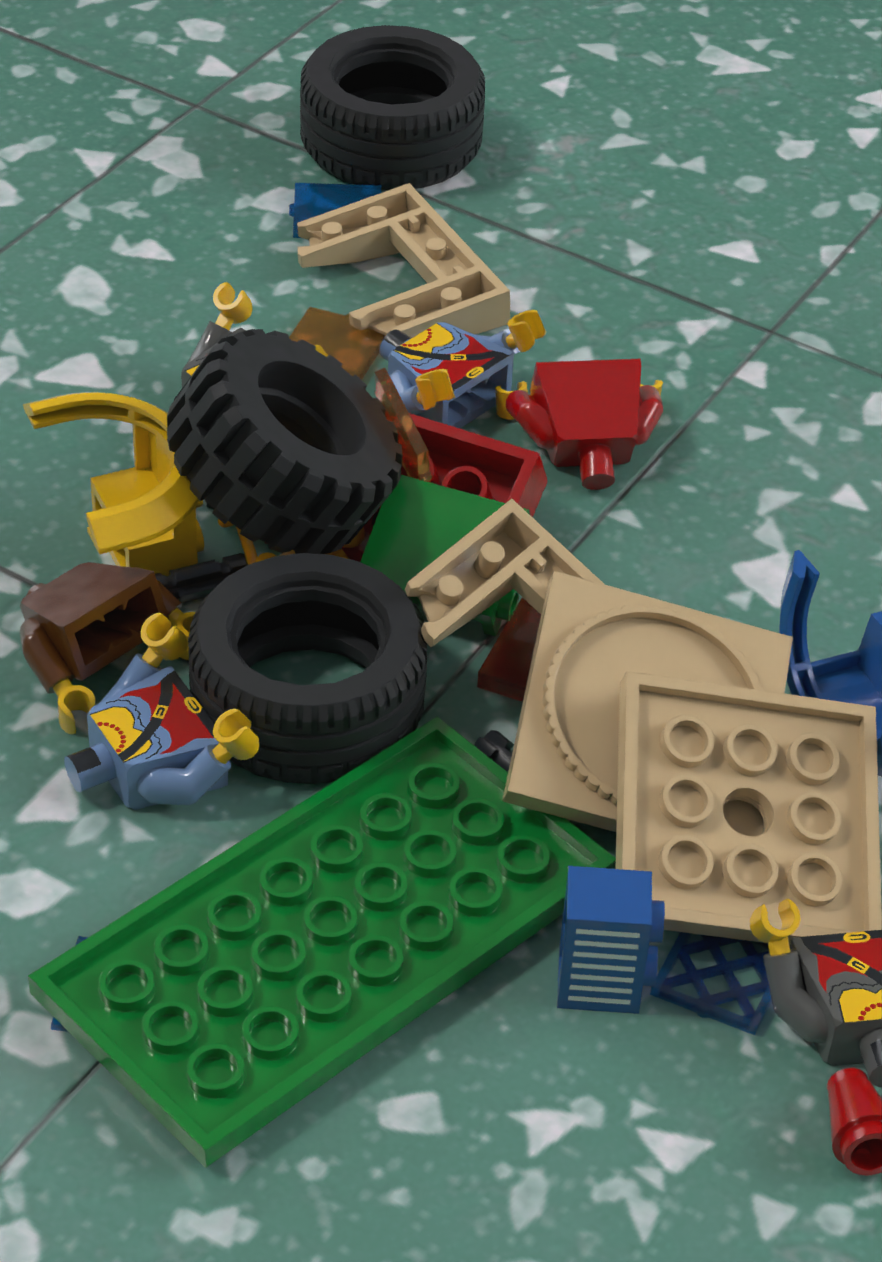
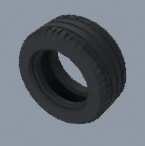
[300,25,485,190]
[188,553,427,784]

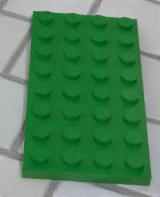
[28,716,616,1168]

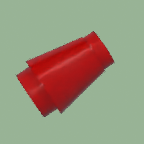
[827,1068,882,1176]

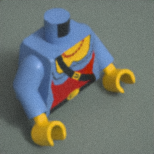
[379,310,546,428]
[64,613,259,810]

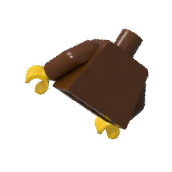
[20,562,195,735]

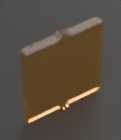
[289,307,386,380]
[374,368,432,482]

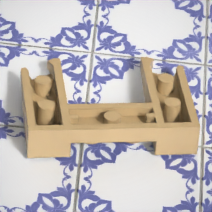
[297,183,510,338]
[405,498,604,647]

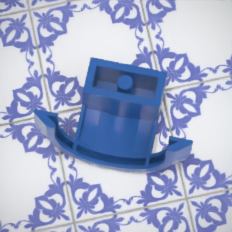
[779,550,882,777]

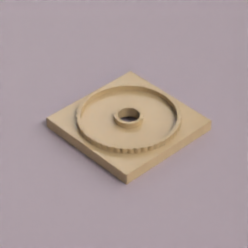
[502,570,793,836]
[615,671,882,946]

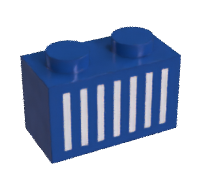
[557,866,665,1014]

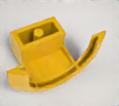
[23,392,204,576]

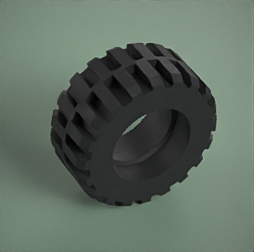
[167,329,403,554]

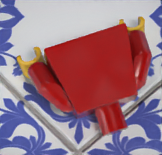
[495,359,663,490]

